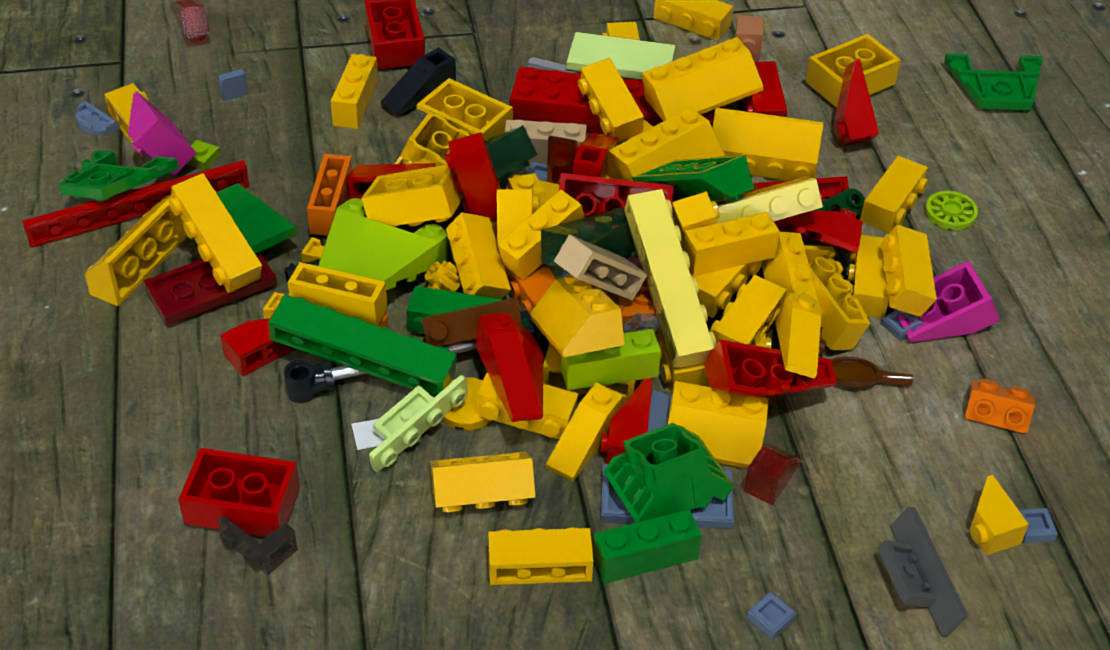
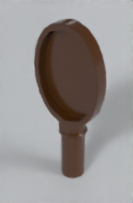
[831,356,913,388]

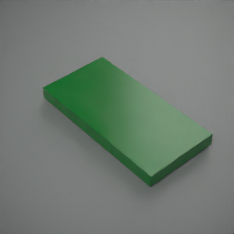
[216,183,297,254]

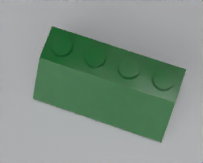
[632,155,754,202]

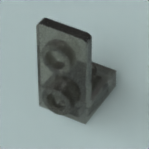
[218,516,298,575]

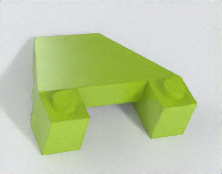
[319,198,450,290]

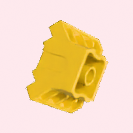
[395,111,469,166]

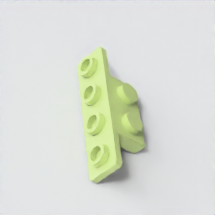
[369,375,468,473]

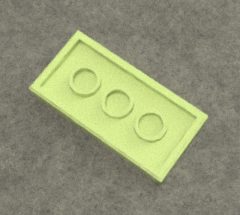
[566,32,676,80]

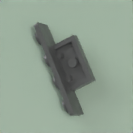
[877,507,968,637]

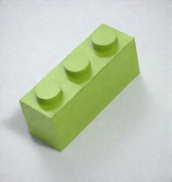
[560,329,661,390]

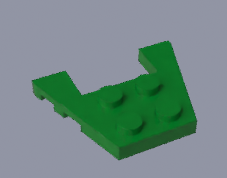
[944,54,1043,111]
[59,150,180,201]

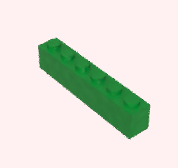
[268,294,457,397]

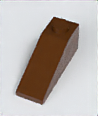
[421,297,523,347]

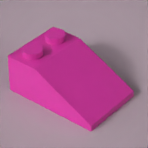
[128,91,197,176]
[893,260,1000,342]

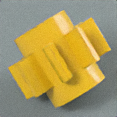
[425,261,461,292]

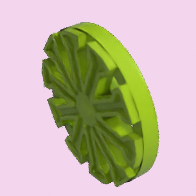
[925,191,978,231]

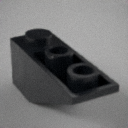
[381,47,456,116]

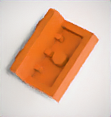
[965,378,1035,433]

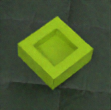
[187,140,221,171]

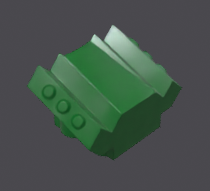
[604,423,734,522]

